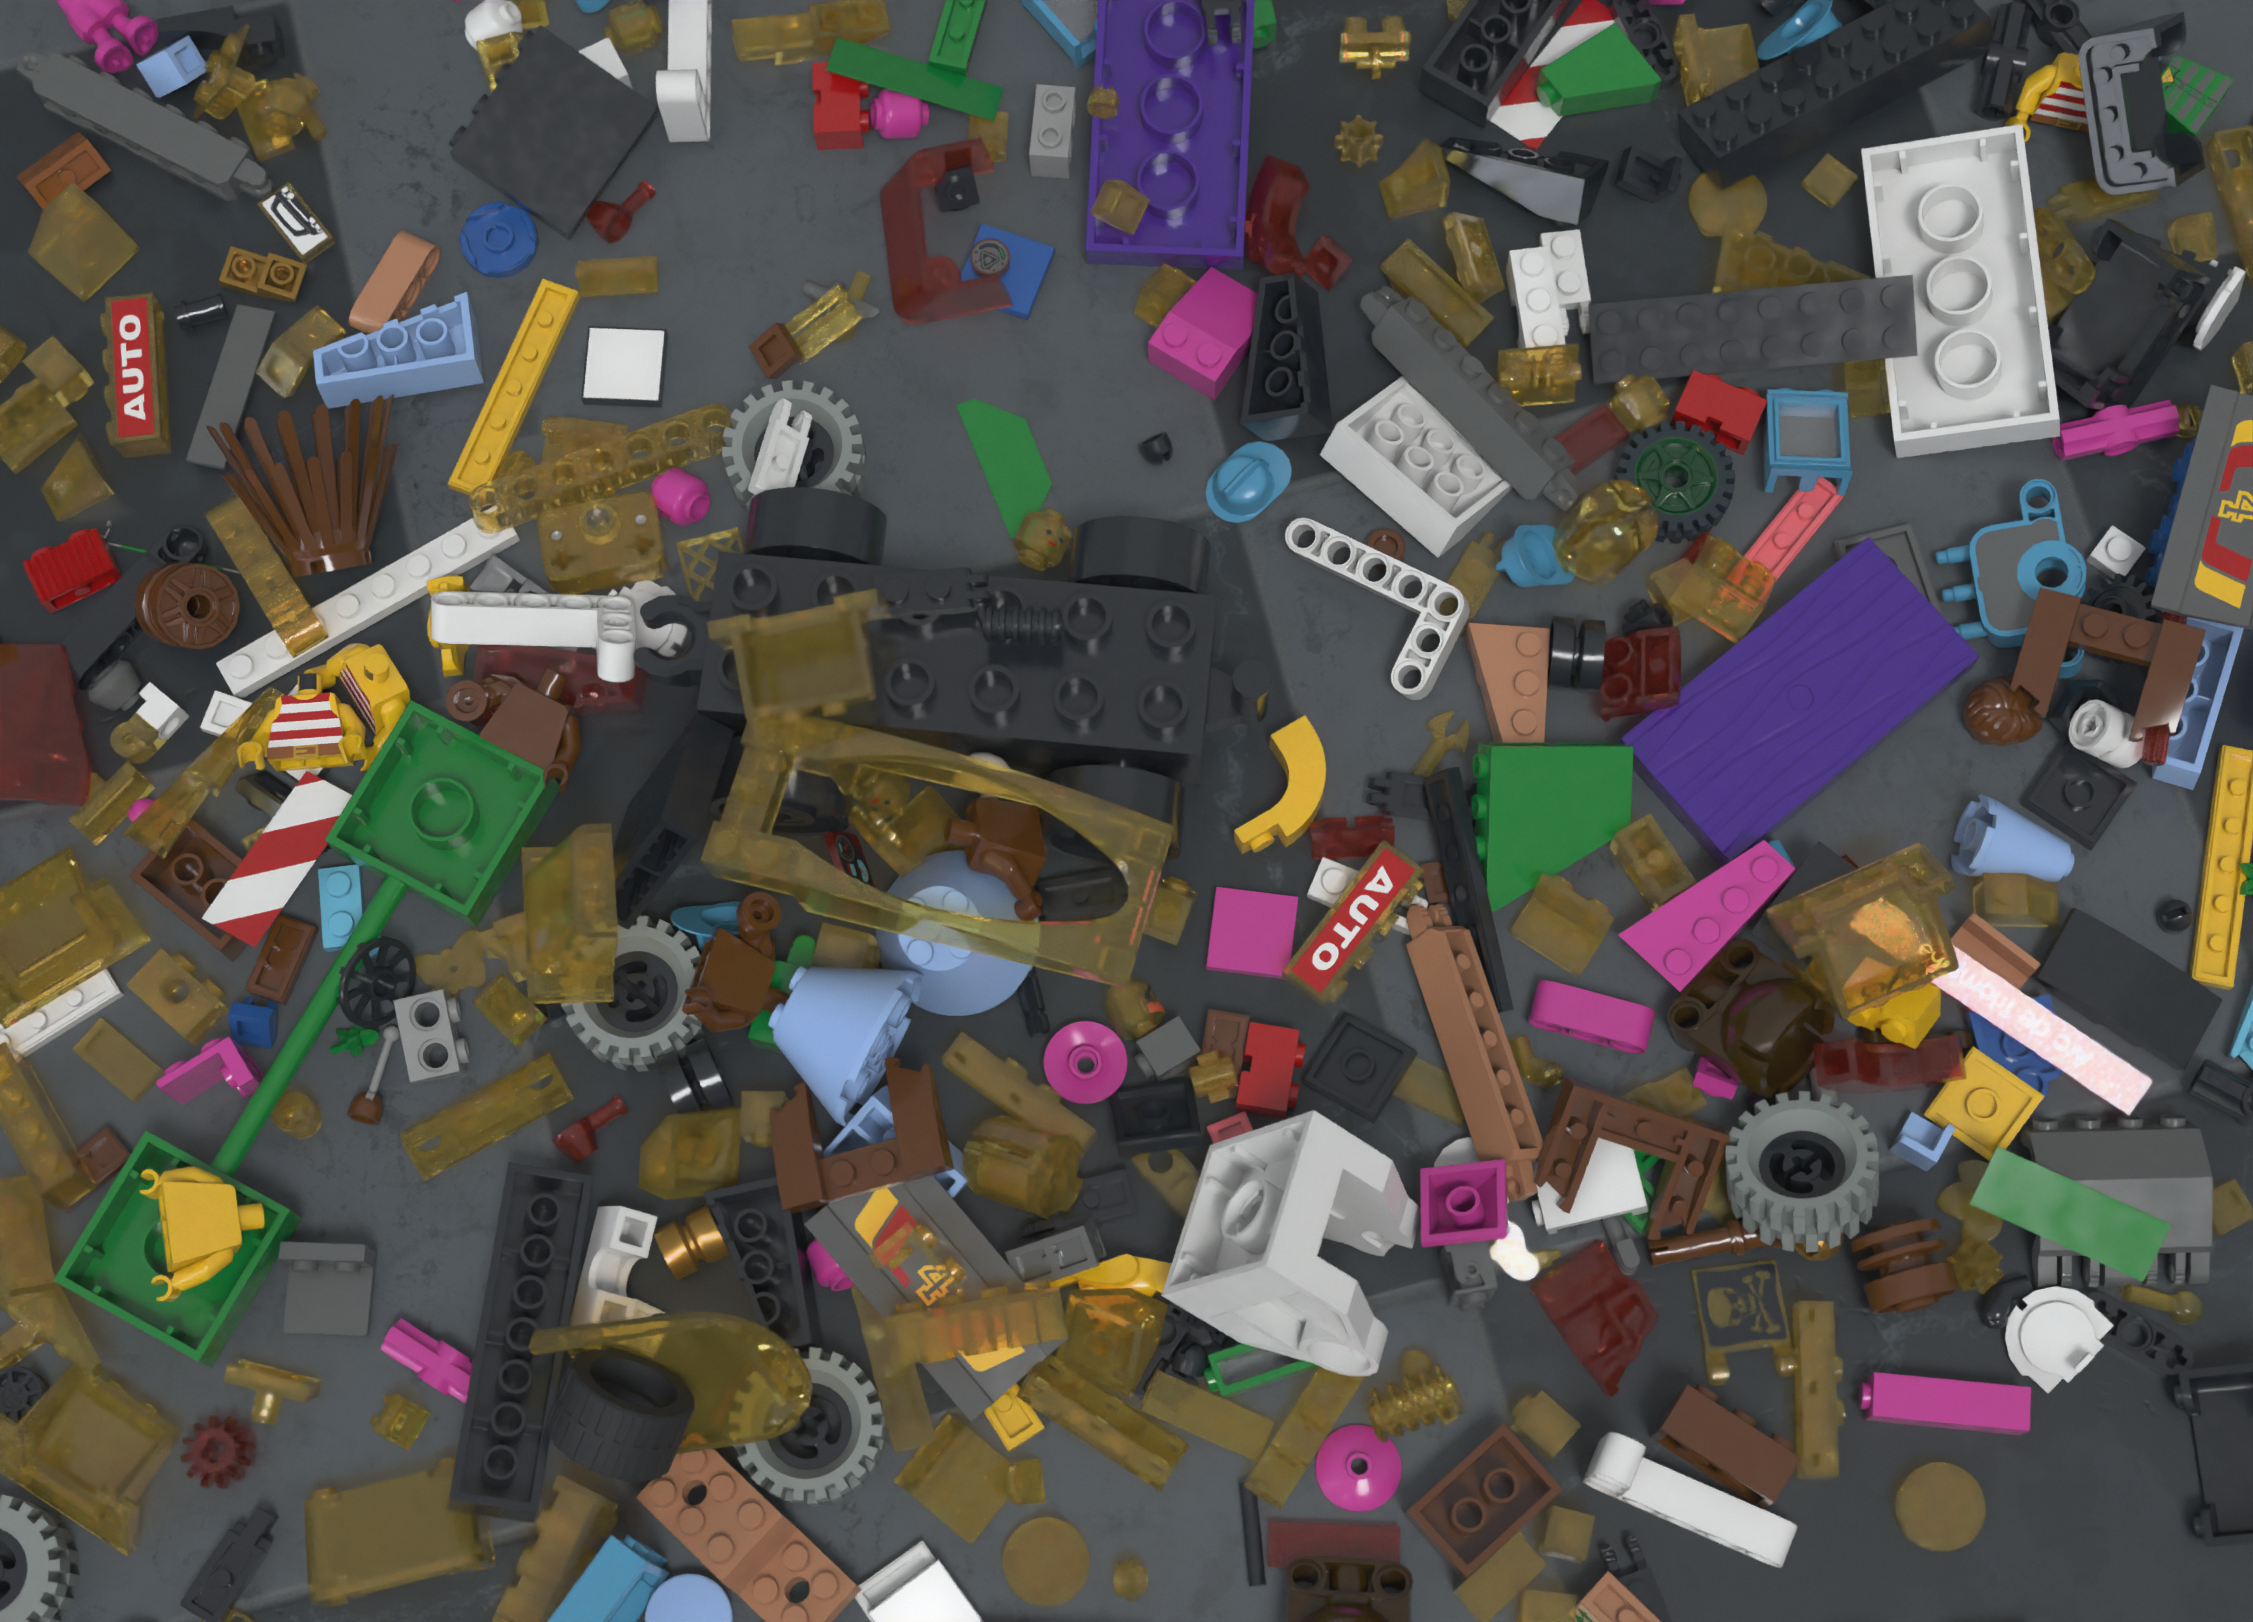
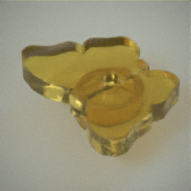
[414,930,486,998]

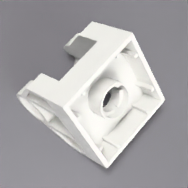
[1161,1110,1421,1377]

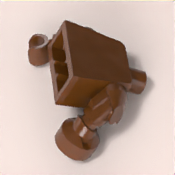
[446,667,583,793]
[944,791,1046,923]
[682,892,790,1033]

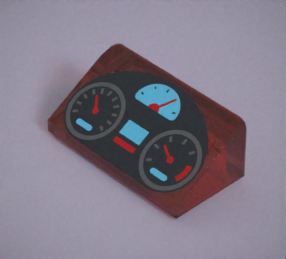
[824,831,881,919]

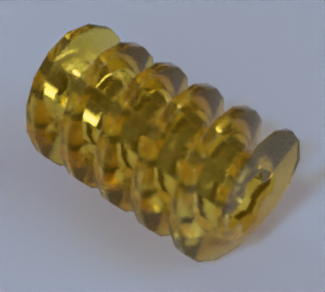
[1367,1364,1465,1443]

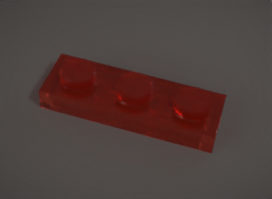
[1268,1522,1400,1568]

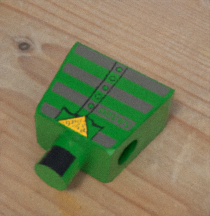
[2161,56,2234,136]

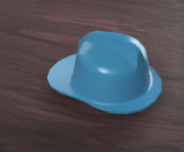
[1756,0,1842,60]
[1206,441,1292,523]
[1495,525,1578,588]
[670,901,742,950]

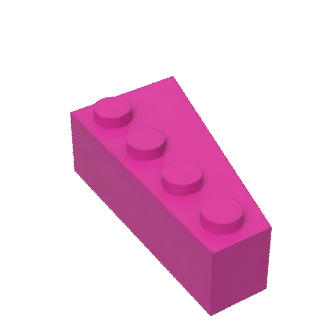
[1618,840,1797,992]

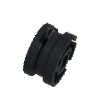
[0,1367,53,1431]

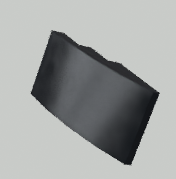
[2033,908,2222,1070]

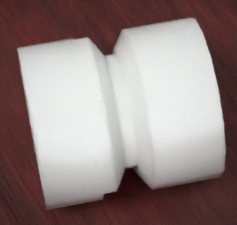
[2069,699,2150,769]

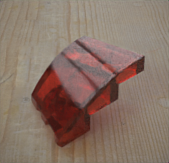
[1530,1239,1659,1397]

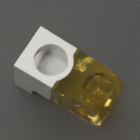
[110,682,189,764]

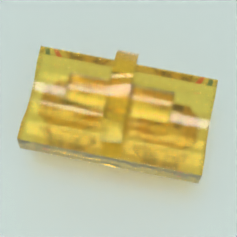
[1339,16,1411,80]

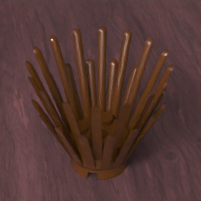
[206,394,399,577]

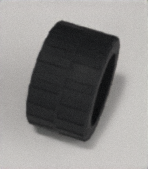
[546,1349,695,1482]

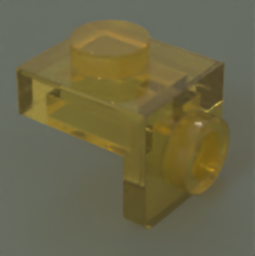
[1134,263,1197,328]
[473,974,547,1048]

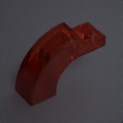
[1245,155,1311,278]

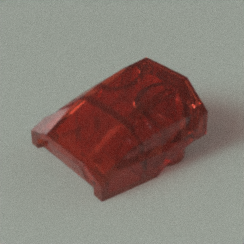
[1600,626,1681,722]

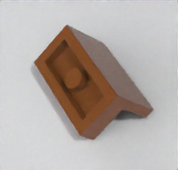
[16,132,111,216]

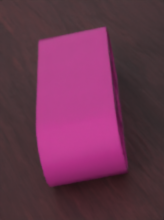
[1528,980,1656,1054]

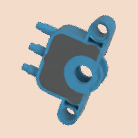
[1935,479,2086,678]

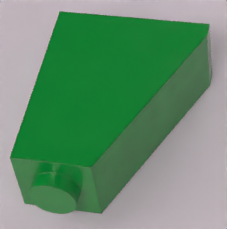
[1536,23,1662,117]

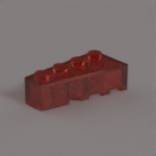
[469,644,647,727]

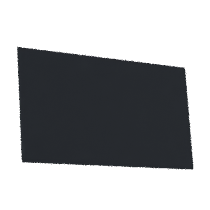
[1750,841,1872,972]

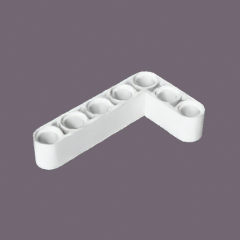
[656,0,712,143]
[1285,518,1470,700]
[431,591,636,682]
[1583,1432,1798,1568]

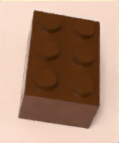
[128,813,249,962]
[1649,1384,1801,1509]
[1404,1423,1563,1581]

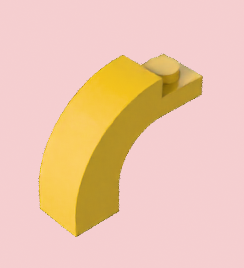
[1234,715,1326,854]

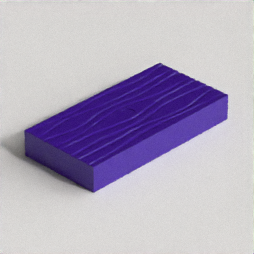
[1086,0,1255,270]
[1620,536,1980,868]

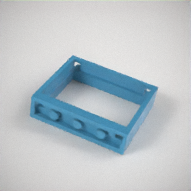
[548,1535,672,1622]

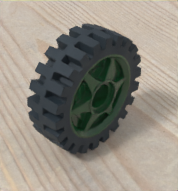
[1613,421,1736,544]

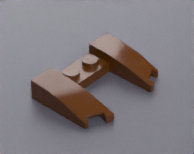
[2010,587,2206,742]
[769,1057,954,1214]
[1534,1077,1730,1241]

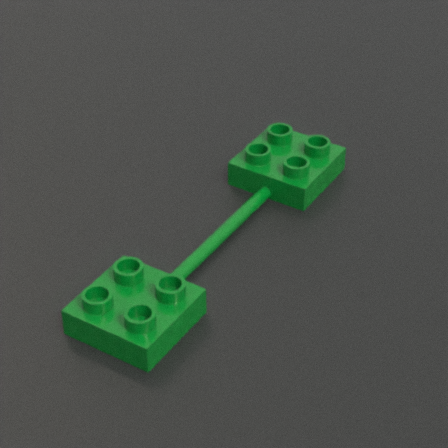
[53,700,560,1368]

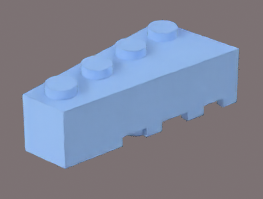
[313,292,484,409]
[2152,611,2244,790]

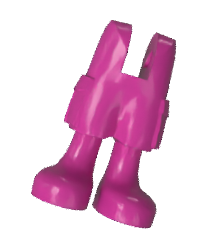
[55,0,158,73]

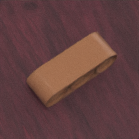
[349,230,441,334]

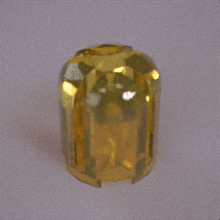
[1553,480,1659,585]
[962,1116,1084,1219]

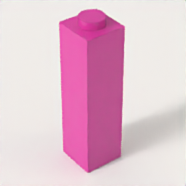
[1858,1372,2031,1435]

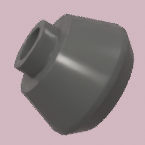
[87,659,141,711]

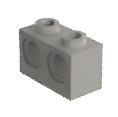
[1029,84,1077,179]
[393,989,470,1084]

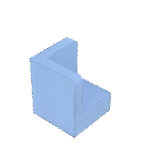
[136,35,210,98]
[1889,1112,1956,1172]

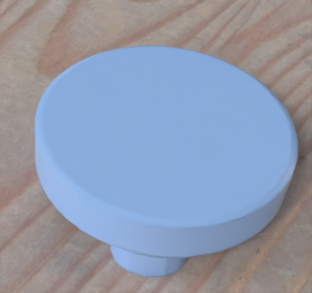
[645,1574,734,1622]

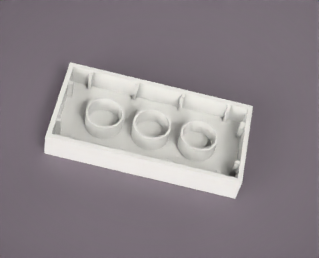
[1861,124,2060,458]

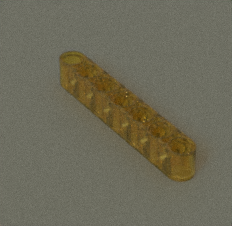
[469,404,733,534]

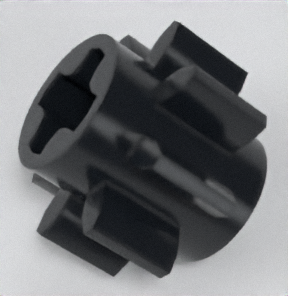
[1622,599,1673,652]

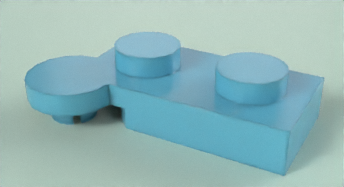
[318,864,381,960]

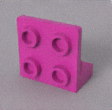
[156,1036,264,1104]

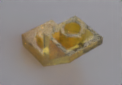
[255,306,346,398]

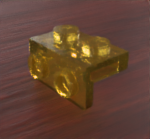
[0,378,78,474]

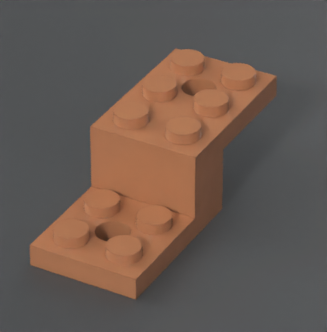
[636,1433,862,1622]

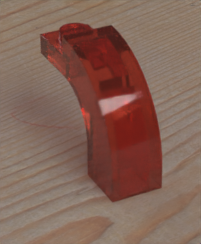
[1813,1035,1967,1093]

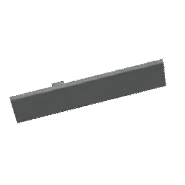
[186,304,276,470]

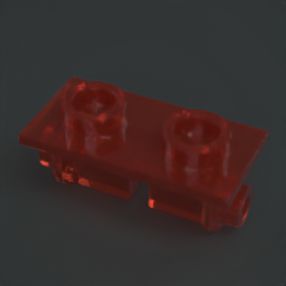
[1310,814,1395,859]

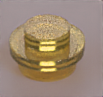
[1115,1557,1148,1602]

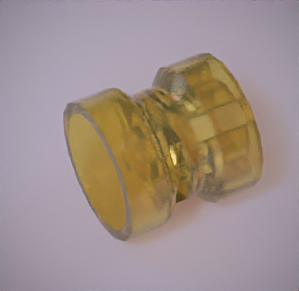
[271,1090,323,1140]

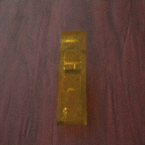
[851,1286,937,1453]
[1244,1367,1366,1510]

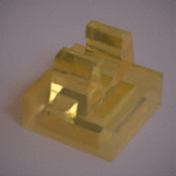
[370,1393,431,1451]

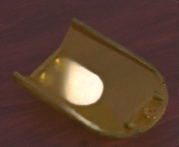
[529,1311,812,1454]

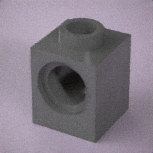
[1134,1016,1201,1083]

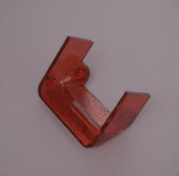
[880,137,1013,325]

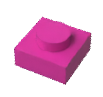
[1692,1057,1738,1100]

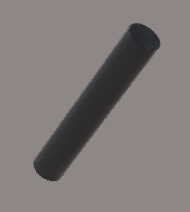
[1239,1481,1266,1587]

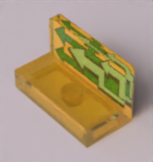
[1453,1530,1547,1622]

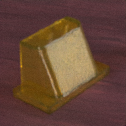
[707,589,891,725]
[521,824,618,1004]
[1766,841,1960,1020]
[0,846,151,1029]
[0,1362,179,1557]

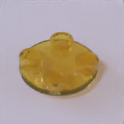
[1689,172,1767,238]

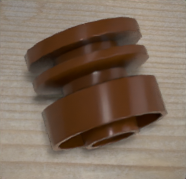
[134,562,240,650]
[1850,1218,1960,1314]

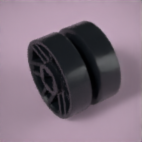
[1547,616,1606,694]
[656,1038,735,1129]

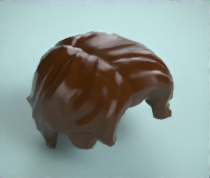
[1963,676,2042,746]

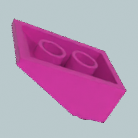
[1148,267,1258,401]

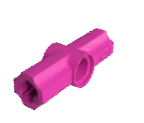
[2052,400,2180,461]
[380,1318,473,1403]

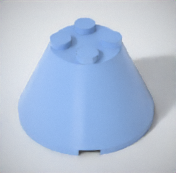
[876,850,1040,1016]
[768,966,924,1126]

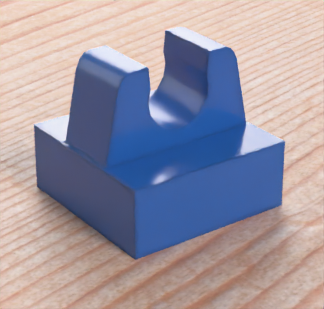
[228,997,278,1049]

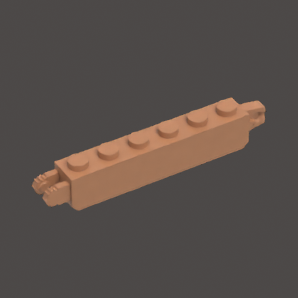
[1406,904,1544,1202]

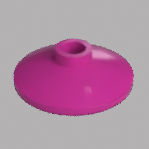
[1044,1021,1127,1104]
[1315,1425,1402,1512]

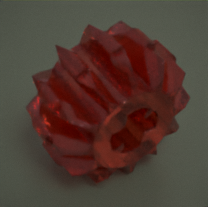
[180,1415,257,1490]

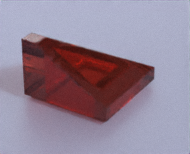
[1300,235,1353,291]

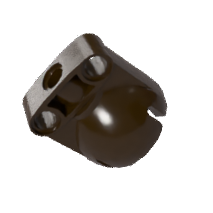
[1667,939,1835,1098]
[1283,1556,1413,1622]

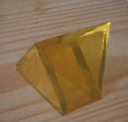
[1378,138,1451,219]
[40,431,115,521]

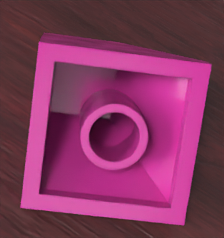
[1420,1159,1508,1247]

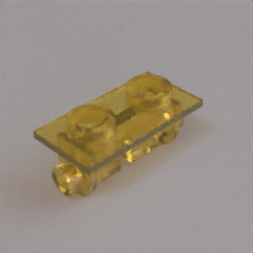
[575,256,658,298]

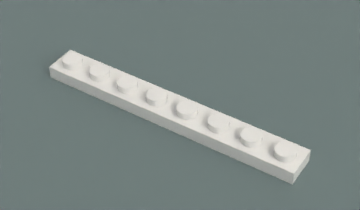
[216,504,520,699]

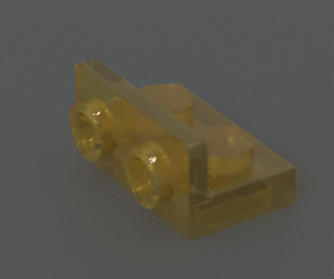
[1442,212,1505,305]

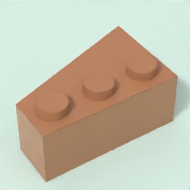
[1465,623,1550,742]

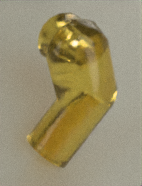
[1509,1036,1564,1088]

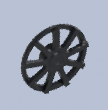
[336,936,416,1028]

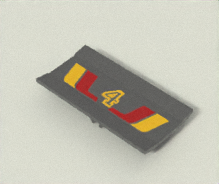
[2151,385,2253,630]
[804,1175,1070,1422]

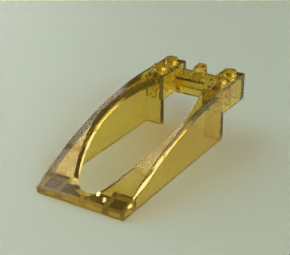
[700,703,1174,989]

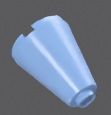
[1951,794,2074,882]

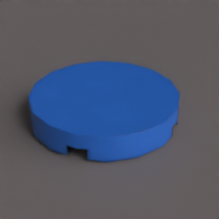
[459,201,539,278]

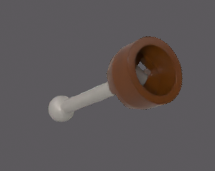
[347,1026,400,1125]

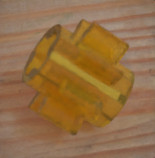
[1334,115,1384,167]
[1189,1050,1239,1104]
[1947,1238,2004,1294]

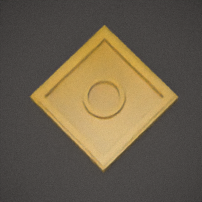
[1923,1046,2044,1161]

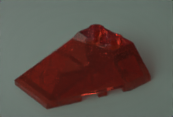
[0,644,92,807]

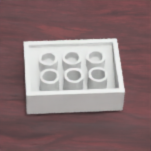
[1320,376,1513,558]

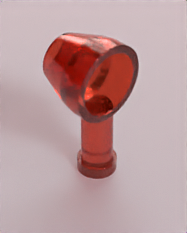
[587,181,656,244]
[552,1095,628,1164]

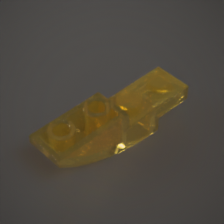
[730,0,892,66]

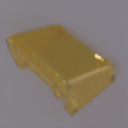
[303,1456,497,1609]

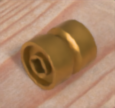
[653,1204,730,1280]

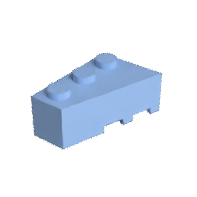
[823,1085,980,1199]

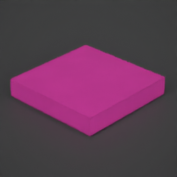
[1206,887,1298,980]

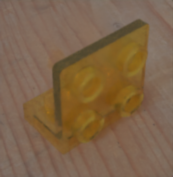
[1673,13,1759,107]
[1669,535,1776,644]
[850,784,961,878]
[1509,873,1615,978]
[867,1221,967,1295]
[893,1414,1024,1544]

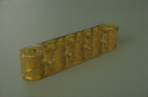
[204,495,329,658]

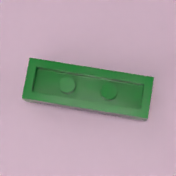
[928,0,988,76]

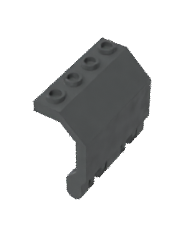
[2019,1114,2213,1288]

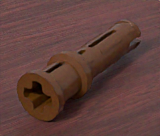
[1647,1218,1780,1267]

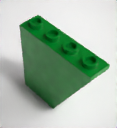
[1471,742,1634,912]

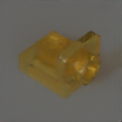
[966,112,1009,165]
[1138,877,1198,946]

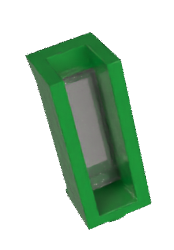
[1204,1344,1320,1400]

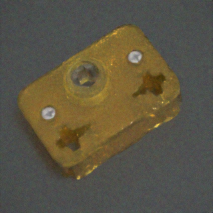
[537,491,669,595]

